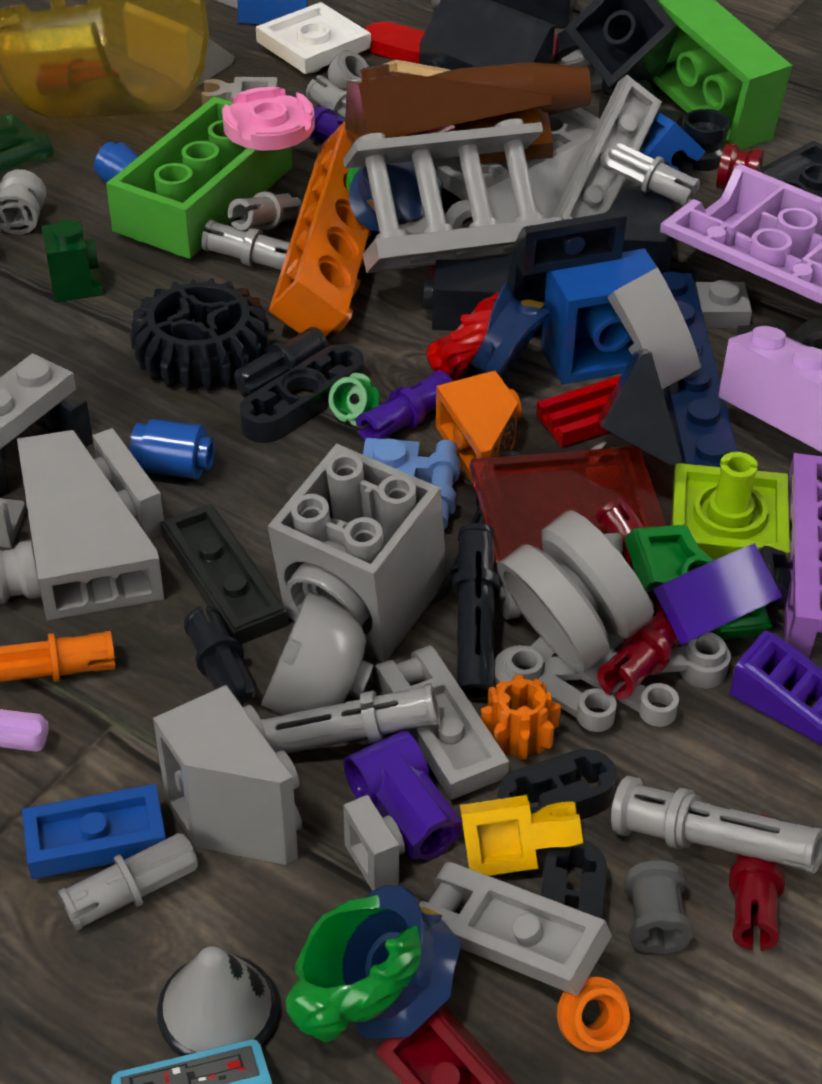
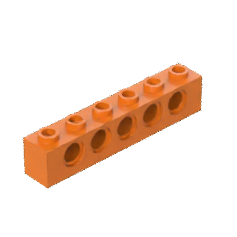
[268,121,373,337]

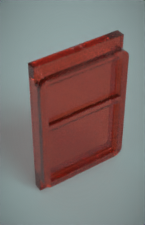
[469,446,666,562]

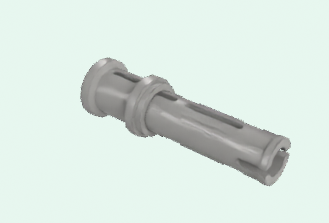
[611,776,822,873]

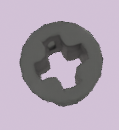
[623,860,694,955]

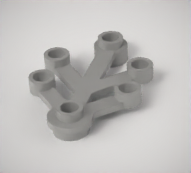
[494,600,731,732]

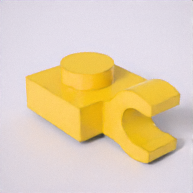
[460,795,583,876]

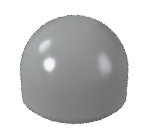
[328,50,369,89]

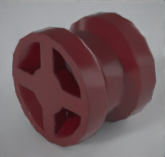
[716,142,764,190]

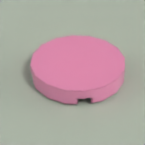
[222,87,315,151]

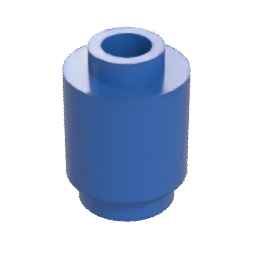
[129,419,215,480]

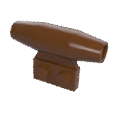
[430,62,591,166]

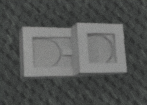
[607,267,701,390]

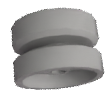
[497,510,654,673]

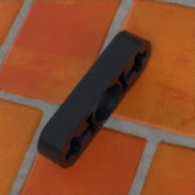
[240,344,364,443]

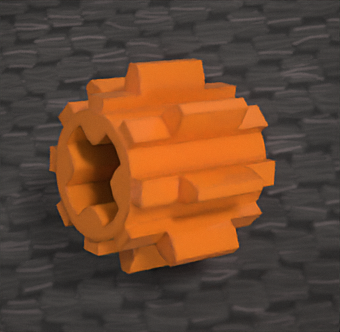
[481,675,561,760]

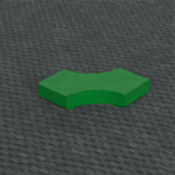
[624,525,772,640]

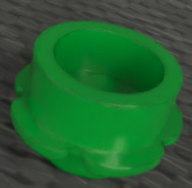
[328,373,380,426]

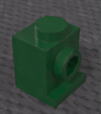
[41,219,103,302]

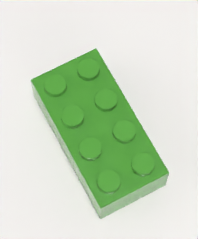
[649,0,792,150]
[106,96,292,259]

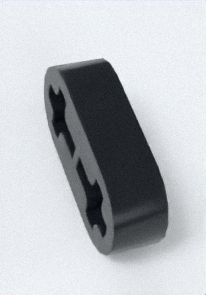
[498,749,617,820]
[541,840,607,919]

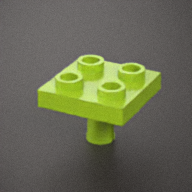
[671,452,790,560]

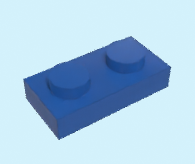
[22,784,166,879]

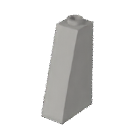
[17,430,165,621]

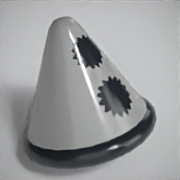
[157,946,279,1056]

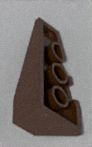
[345,64,552,139]

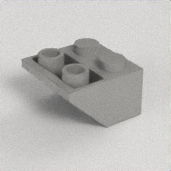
[153,685,302,865]

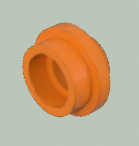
[557,976,630,1053]

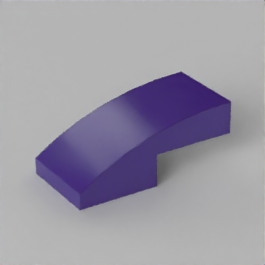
[653,543,782,645]

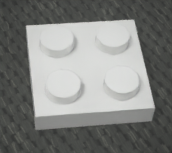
[256,2,371,74]

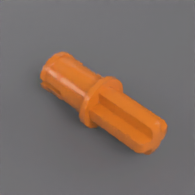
[0,631,115,682]

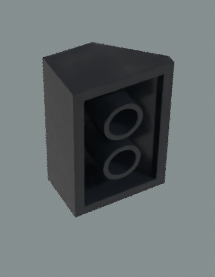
[419,0,555,70]

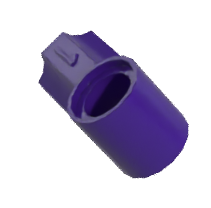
[343,730,462,862]

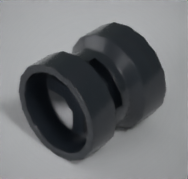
[680,109,730,171]

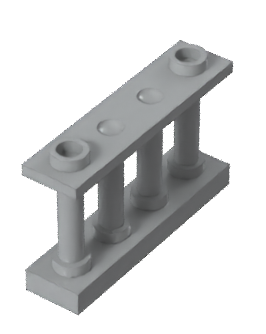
[343,119,563,273]

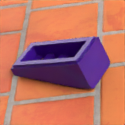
[729,630,822,745]

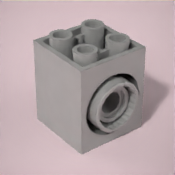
[268,443,447,662]

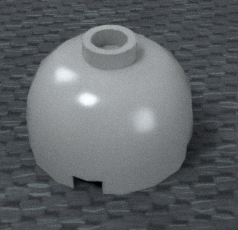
[261,592,373,716]

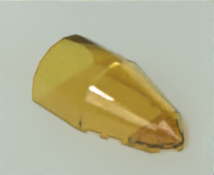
[0,0,209,119]

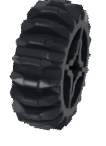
[130,278,269,391]

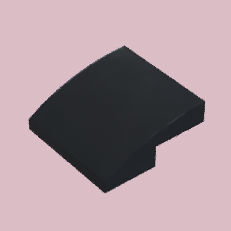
[507,210,627,301]

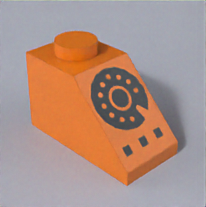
[436,370,522,492]

